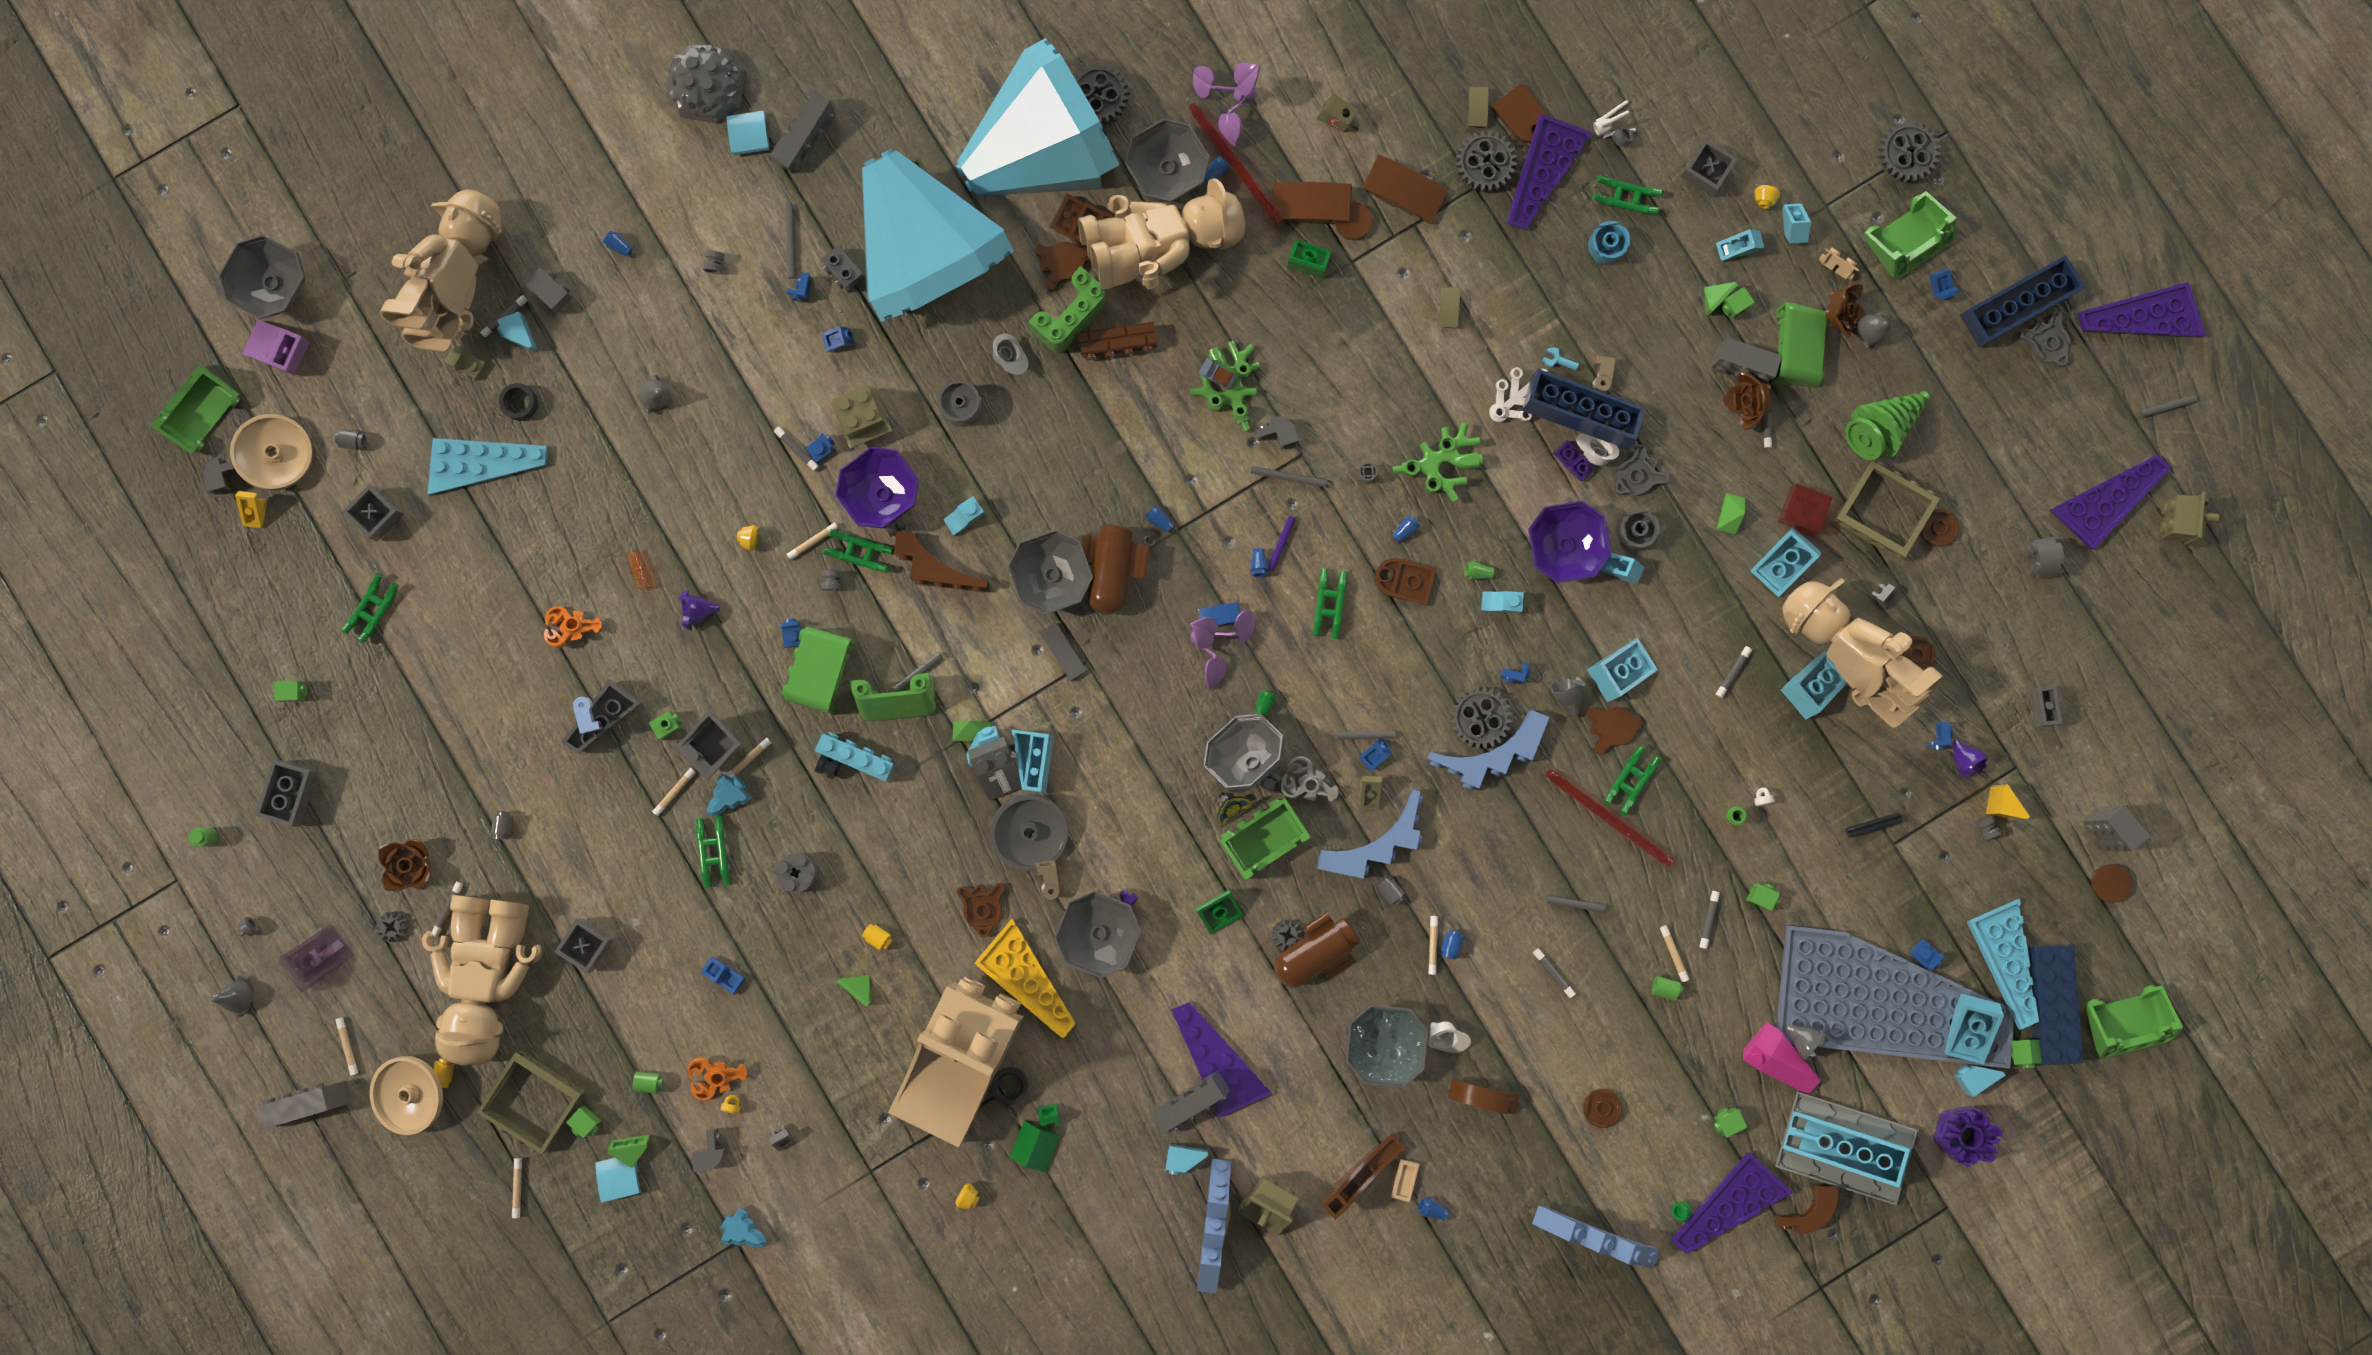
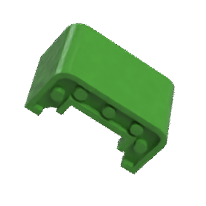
[1029,266,1107,354]
[782,626,856,715]
[1220,797,1310,880]

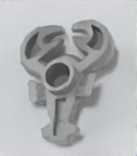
[1281,756,1339,801]

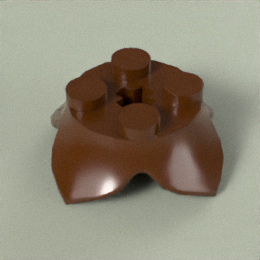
[1825,282,1866,338]
[1722,372,1772,431]
[378,839,431,892]

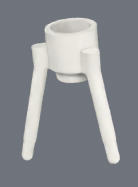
[1593,100,1636,138]

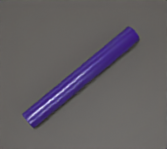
[1268,516,1296,571]

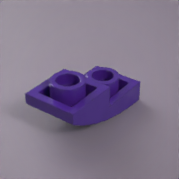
[1553,440,1595,481]

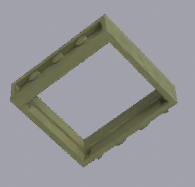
[1833,461,1940,561]
[477,1050,586,1154]

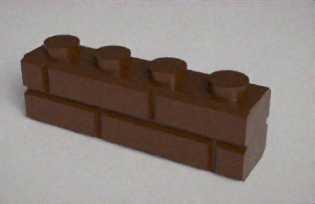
[1079,322,1157,360]

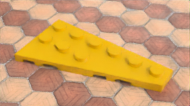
[974,918,1076,1039]

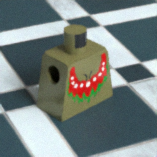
[1316,93,1363,132]

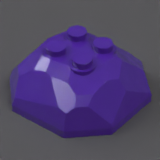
[835,447,920,529]
[1528,501,1611,583]

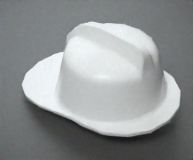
[1577,433,1619,466]
[1427,1022,1471,1053]

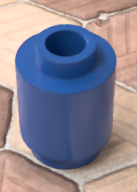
[1441,930,1464,960]

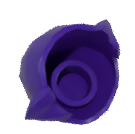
[678,590,720,631]
[1953,739,1988,779]

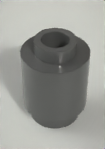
[335,429,366,450]
[491,811,513,840]
[1377,876,1405,906]

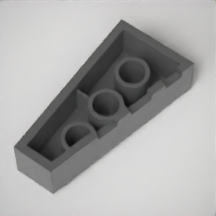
[770,88,836,173]
[561,680,643,754]
[1150,1070,1230,1134]
[255,1081,351,1130]

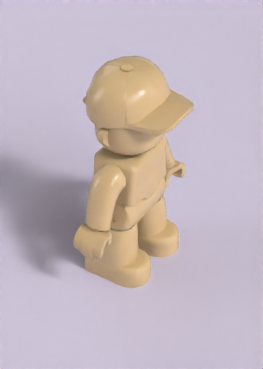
[1078,179,1245,290]
[380,189,502,352]
[1782,578,1943,728]
[422,895,542,1066]

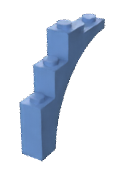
[1426,710,1549,791]
[1317,790,1423,879]
[1197,1159,1231,1293]
[1532,1205,1660,1268]

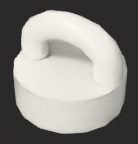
[1754,788,1775,807]

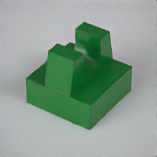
[1038,1104,1060,1129]

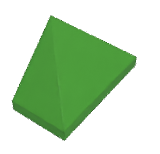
[1704,282,1738,316]
[1716,493,1745,535]
[953,721,992,741]
[837,975,872,1007]
[607,1135,650,1168]

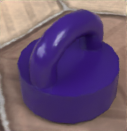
[1119,891,1138,906]

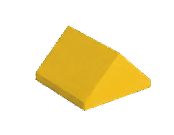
[1986,784,2030,820]

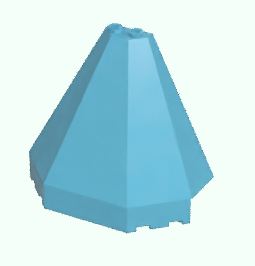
[956,38,1120,196]
[862,149,1014,322]

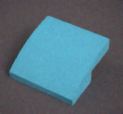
[727,111,769,155]
[596,1158,641,1203]

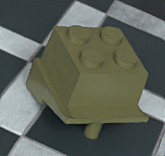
[831,385,892,449]
[2159,491,2219,547]
[1236,1176,1298,1236]

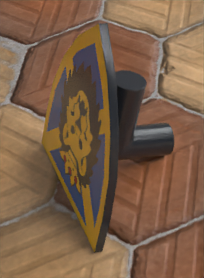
[1217,792,1252,827]

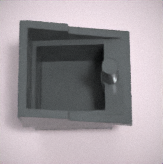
[676,710,744,781]

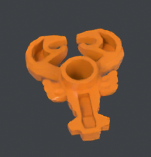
[544,606,602,648]
[687,1057,747,1101]

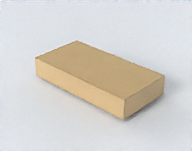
[1391,1158,1420,1203]

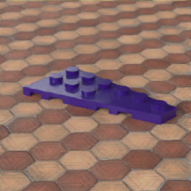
[1506,114,1592,230]
[2077,282,2206,337]
[2049,455,2171,550]
[1171,1002,1272,1117]
[1670,1152,1793,1254]

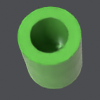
[189,827,218,847]
[1652,976,1683,1001]
[632,1072,664,1094]

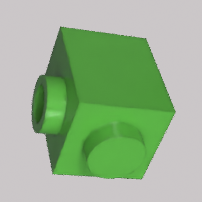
[1721,287,1755,319]
[274,681,307,702]
[649,711,683,740]
[1746,883,1780,911]
[2011,1040,2042,1068]
[566,1106,602,1138]
[1713,1107,1748,1138]

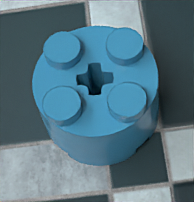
[1588,221,1630,264]

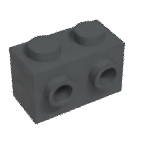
[821,245,865,292]
[525,267,572,314]
[2029,685,2062,727]

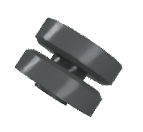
[938,380,982,426]

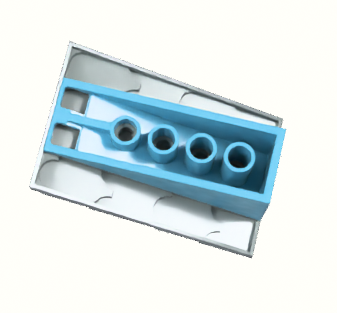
[1775,1092,1918,1205]

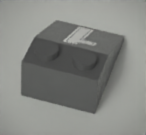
[968,737,1022,801]

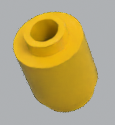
[862,924,892,951]
[433,1058,455,1088]

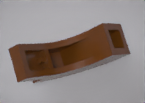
[1448,1079,1519,1115]
[1774,1184,1838,1234]

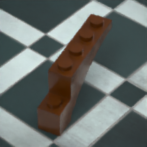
[894,531,989,592]
[1321,1133,1406,1220]

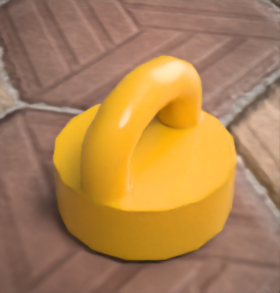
[720,1095,741,1114]

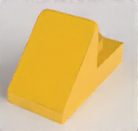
[235,491,267,528]

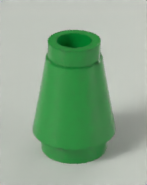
[1254,689,1277,718]

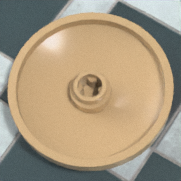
[230,414,313,490]
[370,1056,443,1135]

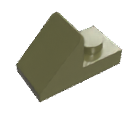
[444,345,487,380]
[1360,776,1382,810]

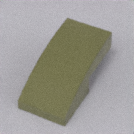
[1467,87,1488,127]
[1438,287,1460,328]

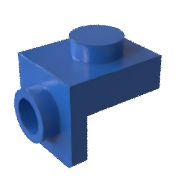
[1929,268,1960,300]
[1499,662,1530,684]
[1926,722,1953,750]

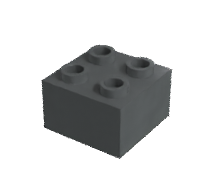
[1681,139,1738,196]
[342,485,404,541]
[555,918,614,973]

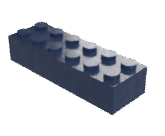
[1960,255,2086,347]
[1522,368,1645,450]
[2027,944,2083,1065]

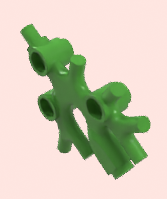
[1190,341,1260,432]
[1392,423,1483,503]

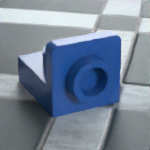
[786,272,813,302]
[822,326,855,352]
[805,432,836,464]
[780,619,802,648]
[1359,739,1392,771]
[1909,939,1945,970]

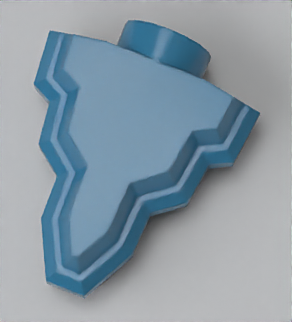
[707,773,751,817]
[720,1207,767,1248]

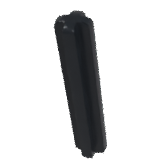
[1845,813,1903,838]

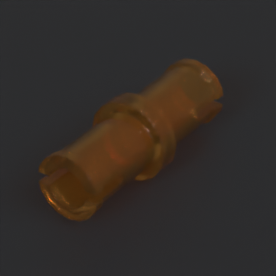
[625,550,650,590]

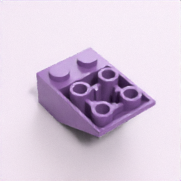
[242,320,310,376]

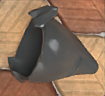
[1857,312,1891,349]
[639,374,671,414]
[1550,676,1586,717]
[211,976,252,1018]
[1785,1024,1829,1060]

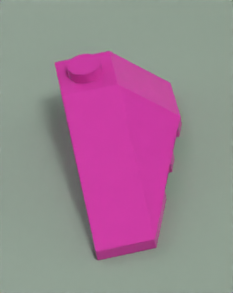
[1743,1022,1821,1095]

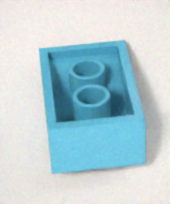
[1751,527,1822,597]
[1587,637,1658,702]
[1781,651,1847,719]
[1945,994,2004,1065]

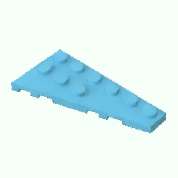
[427,438,549,496]
[1966,899,2039,1030]

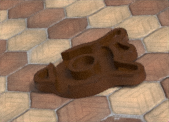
[1035,242,1089,291]
[1586,707,1642,755]
[957,883,1005,937]

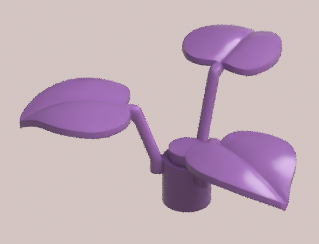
[1193,62,1260,147]
[1190,610,1255,689]

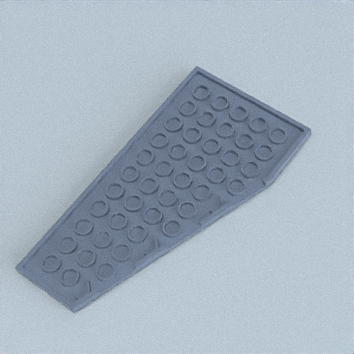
[1777,925,2014,1069]

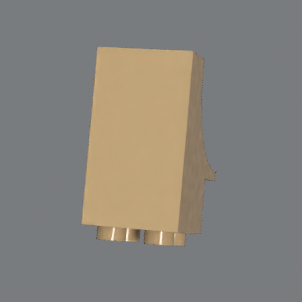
[888,976,1024,1147]

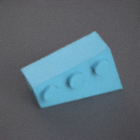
[1012,730,1054,793]

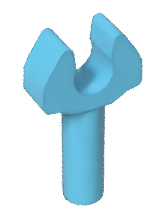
[1542,348,1579,371]

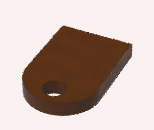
[1491,83,1548,143]
[1375,558,1436,606]

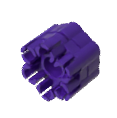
[1933,1106,2003,1167]

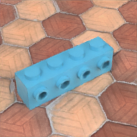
[815,732,896,782]

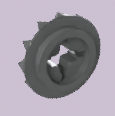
[376,911,408,943]
[1272,920,1303,950]

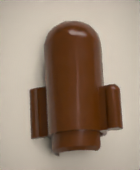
[1082,525,1150,615]
[1274,912,1360,988]

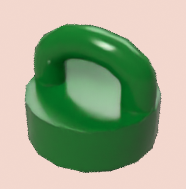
[1672,1200,1692,1222]

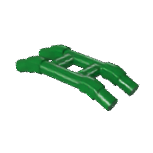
[1592,175,1664,215]
[823,529,895,573]
[1312,568,1347,639]
[341,573,399,644]
[1604,745,1662,816]
[696,816,731,888]

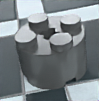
[1617,509,1660,550]
[2025,537,2065,578]
[776,853,819,893]

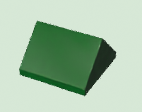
[1287,240,1332,279]
[1195,890,1244,934]
[1009,1120,1060,1172]

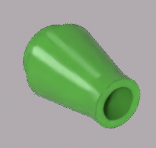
[1464,561,1494,580]
[1726,806,1747,826]

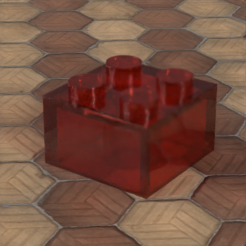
[1778,484,1833,536]

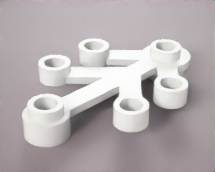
[1489,367,1548,422]

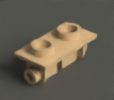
[1818,247,1859,280]

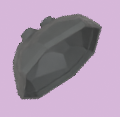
[1125,118,1210,203]
[218,234,306,320]
[1007,529,1093,615]
[1203,714,1285,793]
[1054,891,1141,978]

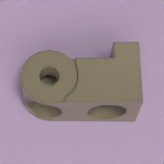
[1592,355,1616,393]
[1035,860,1059,900]

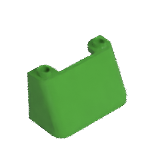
[1864,191,1957,280]
[1771,302,1829,388]
[150,364,240,454]
[851,673,937,721]
[2085,985,2183,1059]

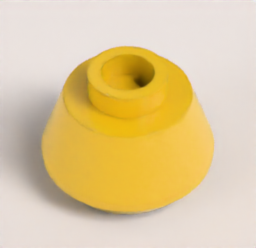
[1754,185,1780,209]
[737,525,759,551]
[955,1183,980,1209]

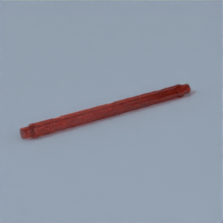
[1189,103,1283,225]
[1545,769,1675,867]

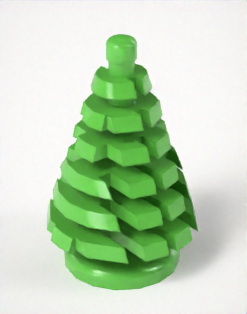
[1845,391,1930,460]

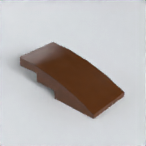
[1362,154,1448,224]
[1271,182,1352,224]
[1049,193,1115,248]

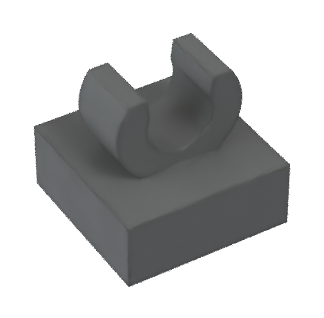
[1872,584,1898,610]
[769,1125,796,1151]

